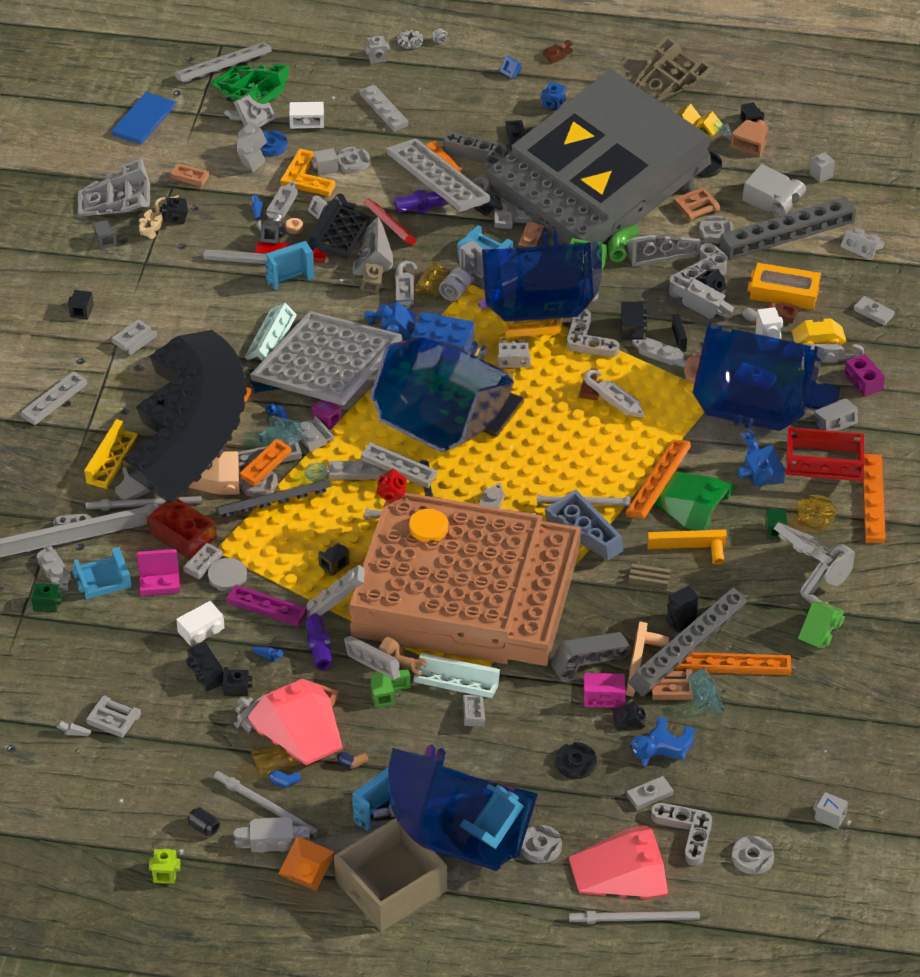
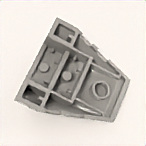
[78,159,150,217]

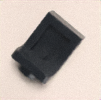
[474,191,503,216]
[612,701,646,730]

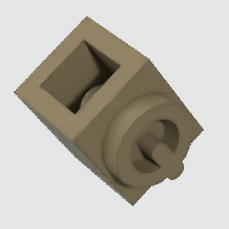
[360,263,383,294]

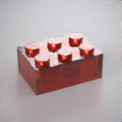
[146,499,217,560]

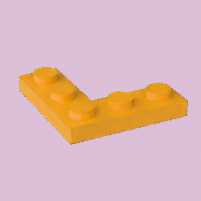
[280,149,335,197]
[505,303,564,339]

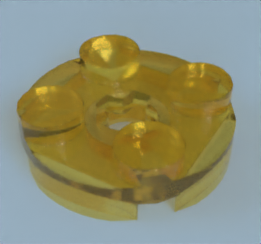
[797,495,836,530]

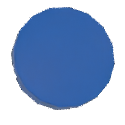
[260,131,288,157]

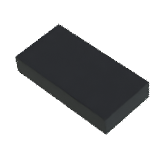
[671,314,687,352]

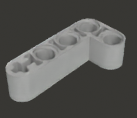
[669,243,727,298]

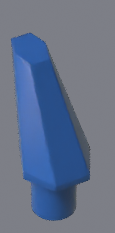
[250,195,263,220]
[252,647,283,662]

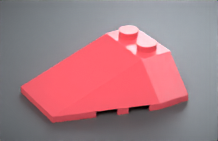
[248,679,342,765]
[568,825,668,900]

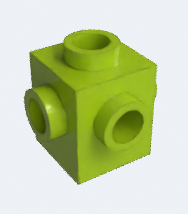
[149,849,181,884]

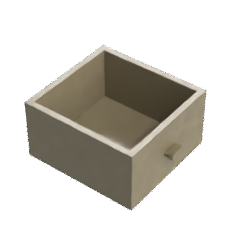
[334,815,447,932]

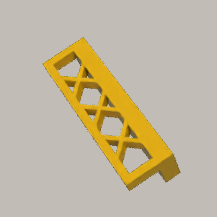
[84,419,139,489]

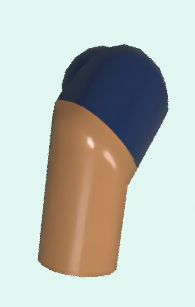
[337,752,369,769]

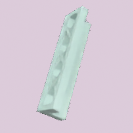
[245,303,297,361]
[414,653,500,698]

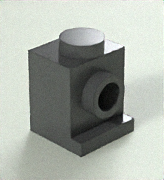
[93,220,117,249]

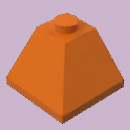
[278,836,335,891]

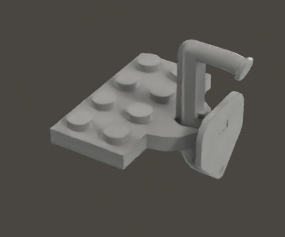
[774,522,855,604]

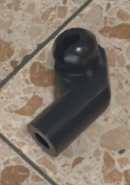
[335,193,356,211]

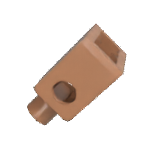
[731,120,768,157]

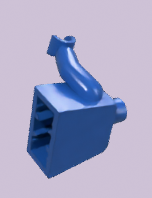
[364,302,415,346]
[737,429,786,486]

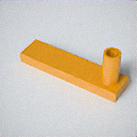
[647,530,727,565]

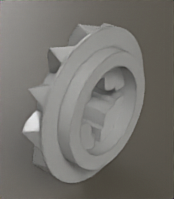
[397,30,423,49]

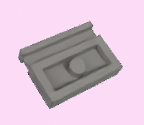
[112,319,157,355]
[292,416,334,452]

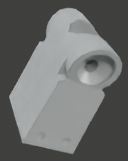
[742,164,806,217]

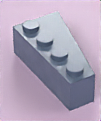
[545,490,624,560]

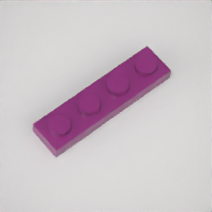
[227,584,307,627]

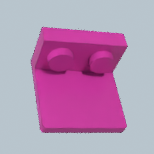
[137,549,180,596]
[584,673,626,708]

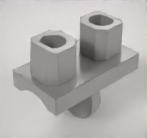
[234,695,264,732]

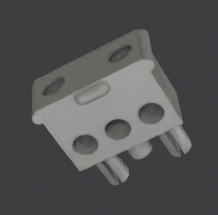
[497,338,531,368]

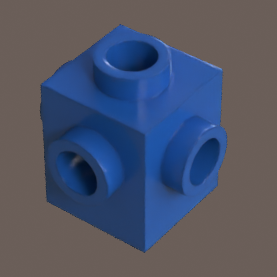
[541,82,566,110]

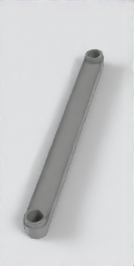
[0,503,163,557]

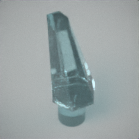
[714,120,732,142]

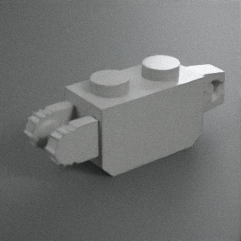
[672,276,734,319]
[233,817,310,853]

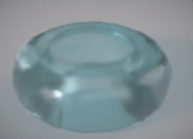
[305,463,328,482]

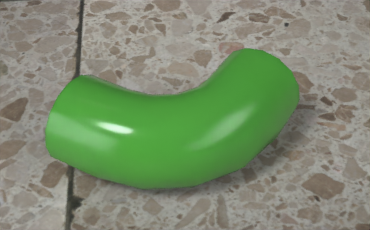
[608,225,640,262]

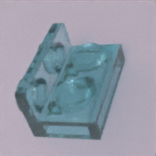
[259,416,303,446]
[687,668,725,714]

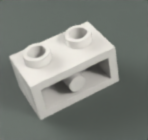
[289,102,324,129]
[755,307,783,351]
[177,601,224,646]

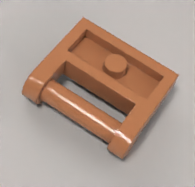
[674,187,720,222]
[652,669,694,700]

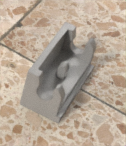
[459,240,485,282]
[814,398,858,431]

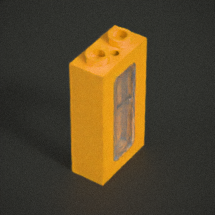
[747,263,821,310]

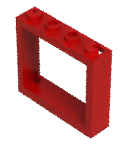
[785,427,865,481]

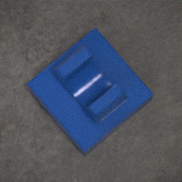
[500,56,522,78]

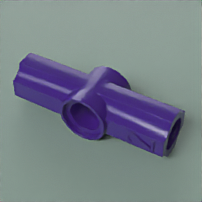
[394,190,448,213]
[306,614,332,671]

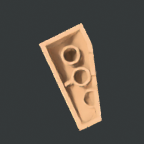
[189,451,240,495]

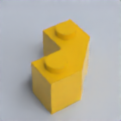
[677,104,722,138]
[792,318,847,347]

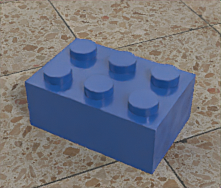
[411,312,474,362]

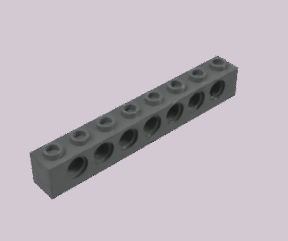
[720,197,856,260]
[628,587,748,697]

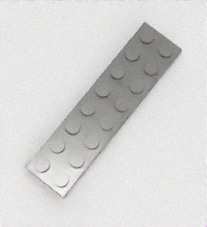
[387,138,490,212]

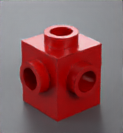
[376,468,407,504]

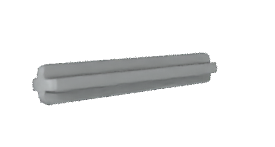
[203,249,267,264]

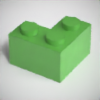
[798,601,845,648]

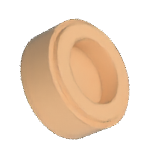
[285,218,303,234]

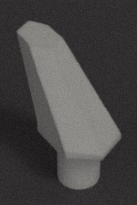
[225,109,242,121]
[57,720,91,736]

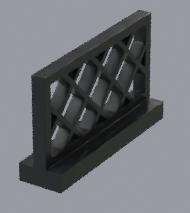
[308,198,371,259]

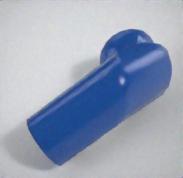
[266,404,289,426]
[269,771,301,788]

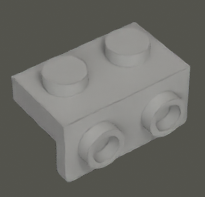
[841,227,885,260]

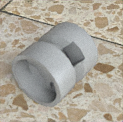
[439,268,471,301]

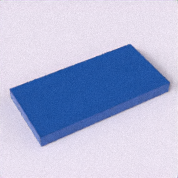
[112,92,175,145]

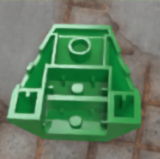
[210,64,290,104]
[653,471,737,531]

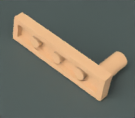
[626,622,669,697]

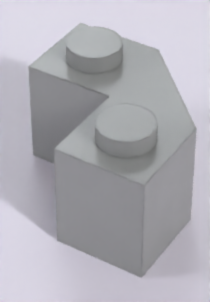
[237,122,267,172]

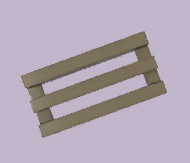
[628,564,671,589]

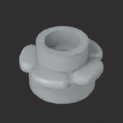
[432,28,448,44]

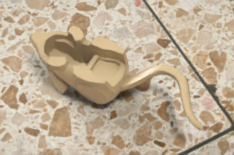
[139,195,179,239]

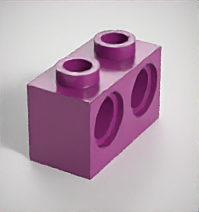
[844,354,885,397]

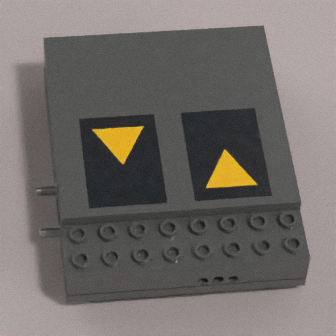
[487,69,711,246]

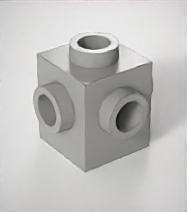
[365,36,389,63]

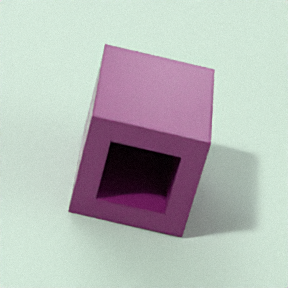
[311,400,341,430]

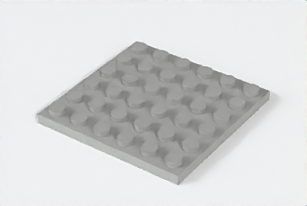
[250,311,402,406]

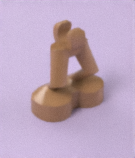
[379,637,427,676]

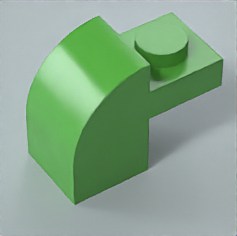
[371,669,410,708]

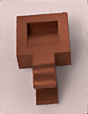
[543,40,573,64]
[766,301,799,324]
[579,368,600,401]

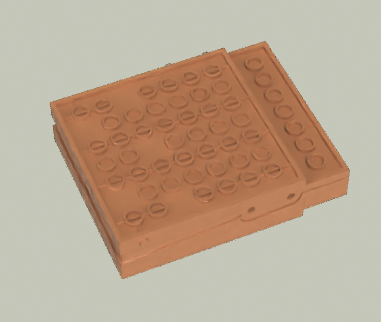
[349,492,581,666]

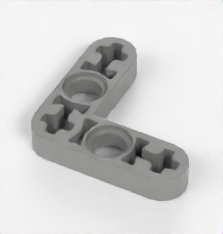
[567,309,619,357]
[651,803,712,866]

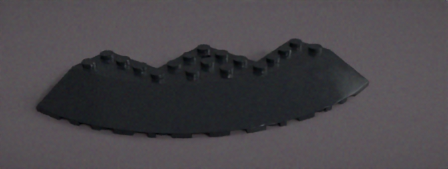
[122,330,247,504]

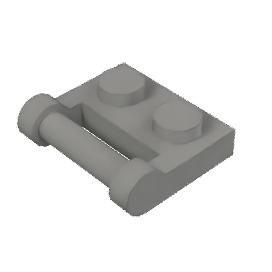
[86,695,141,738]

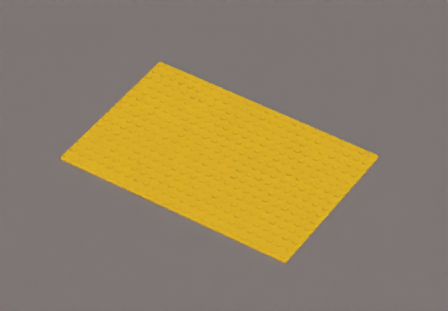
[218,285,718,681]

